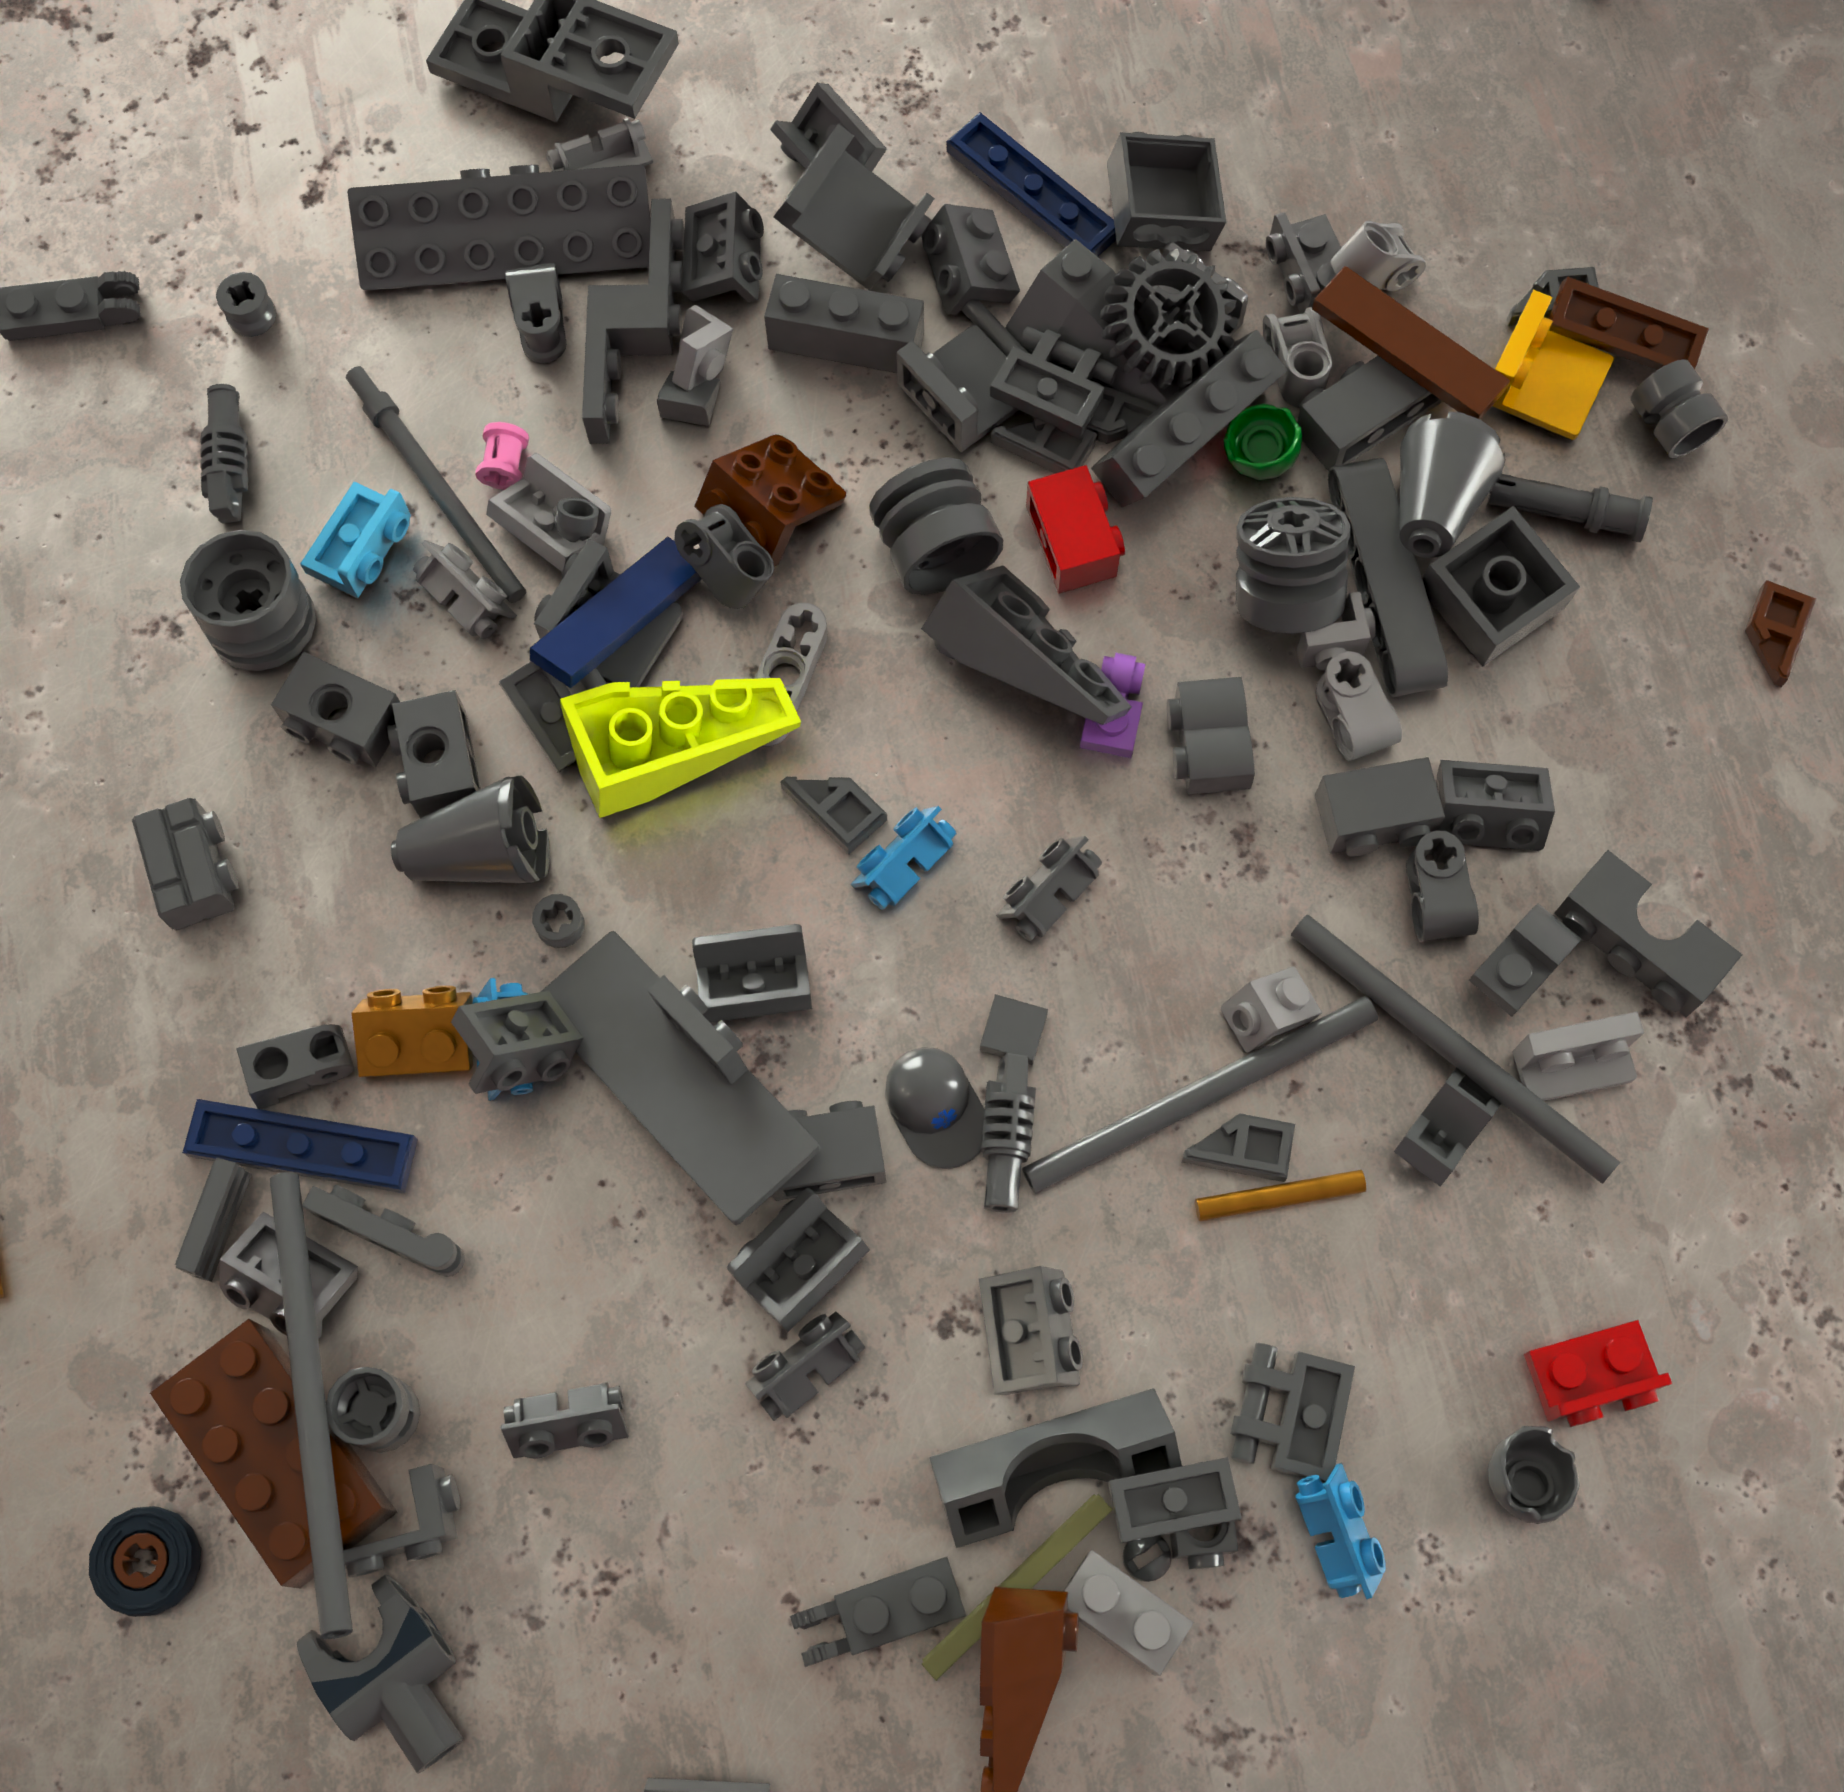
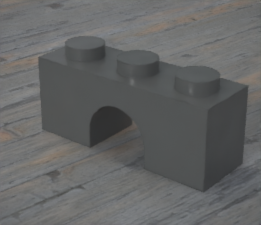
[1555,850,1743,1017]

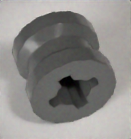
[216,272,277,337]

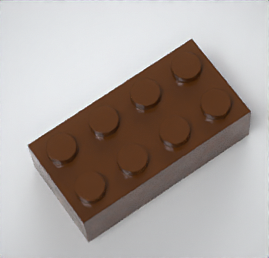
[150,1319,397,1588]

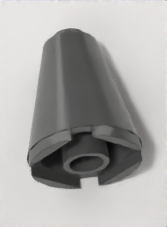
[1400,412,1506,558]
[391,776,550,883]

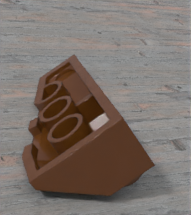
[980,1587,1079,1792]

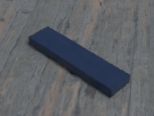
[946,112,1116,257]
[529,536,702,688]
[182,1099,418,1193]

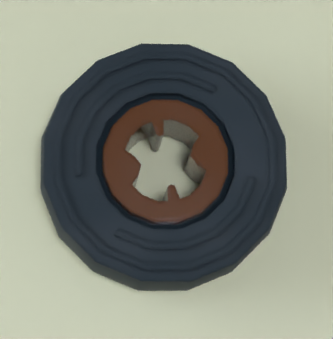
[88,1506,201,1617]

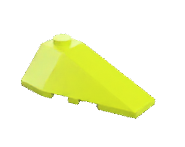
[560,678,801,818]

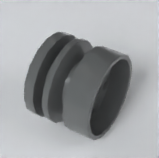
[869,457,1003,595]
[1236,497,1350,634]
[180,530,316,671]

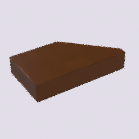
[1745,580,1816,687]

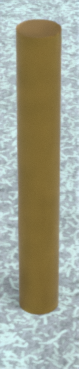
[1195,1170,1366,1221]

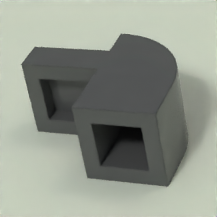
[1469,903,1582,1017]

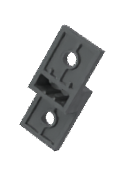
[426,0,679,122]

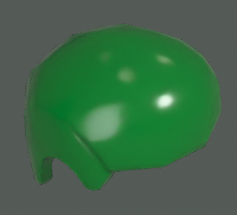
[1224,404,1302,481]

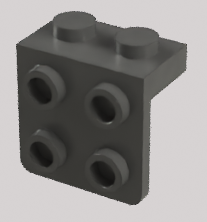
[534,539,683,687]

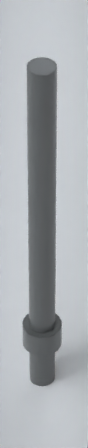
[346,366,526,603]

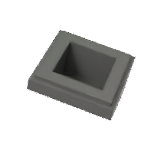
[657,371,720,426]

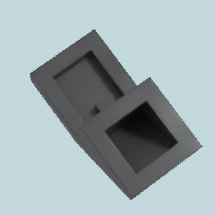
[1394,1068,1501,1187]

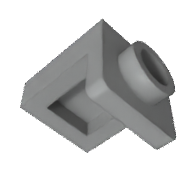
[672,305,733,392]
[1296,592,1375,670]
[1221,966,1322,1053]

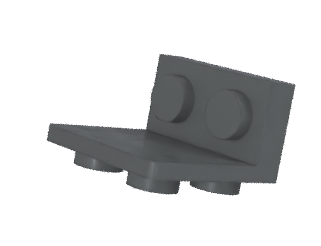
[896,325,1019,453]

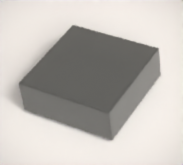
[980,994,1048,1065]

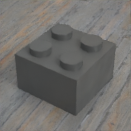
[1422,506,1580,667]

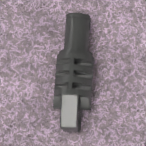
[200,384,248,524]
[981,1053,1036,1213]

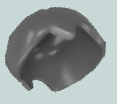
[1488,1426,1580,1524]

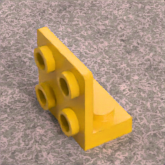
[1493,290,1614,440]

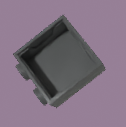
[1107,132,1226,251]

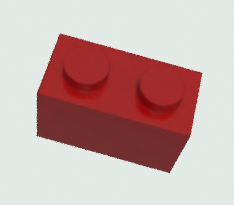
[1026,465,1125,594]

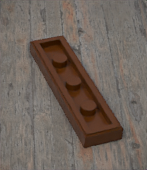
[1312,266,1510,419]

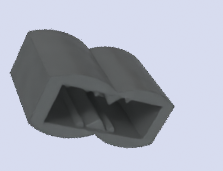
[1167,677,1255,794]

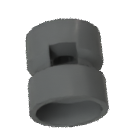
[1630,359,1728,458]
[326,1367,420,1453]

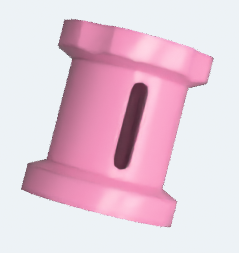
[475,422,529,490]

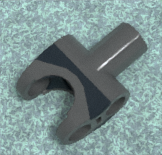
[297,1574,463,1774]

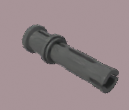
[1487,474,1653,542]

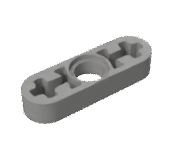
[755,603,828,747]

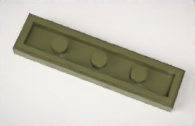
[922,1494,1113,1681]

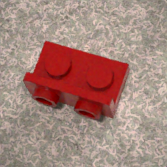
[1524,1320,1672,1427]

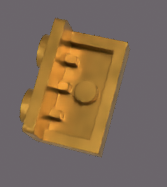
[351,985,474,1077]

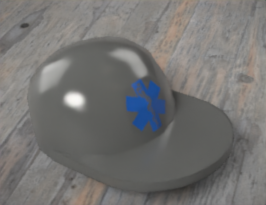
[885,1047,985,1169]

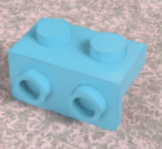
[300,482,411,598]

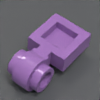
[1080,653,1146,758]

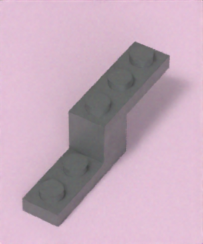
[582,199,684,444]

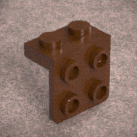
[694,434,846,567]

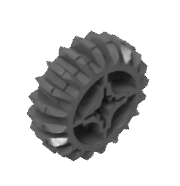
[1100,248,1238,390]

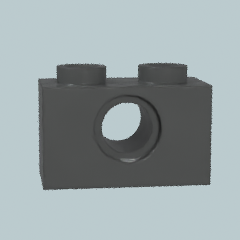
[271,652,400,767]
[387,690,481,819]

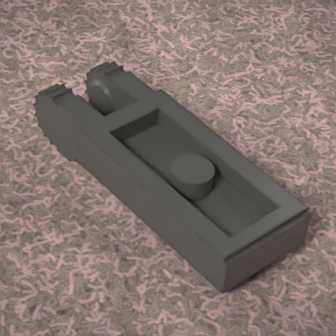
[0,271,140,341]
[790,1557,966,1667]

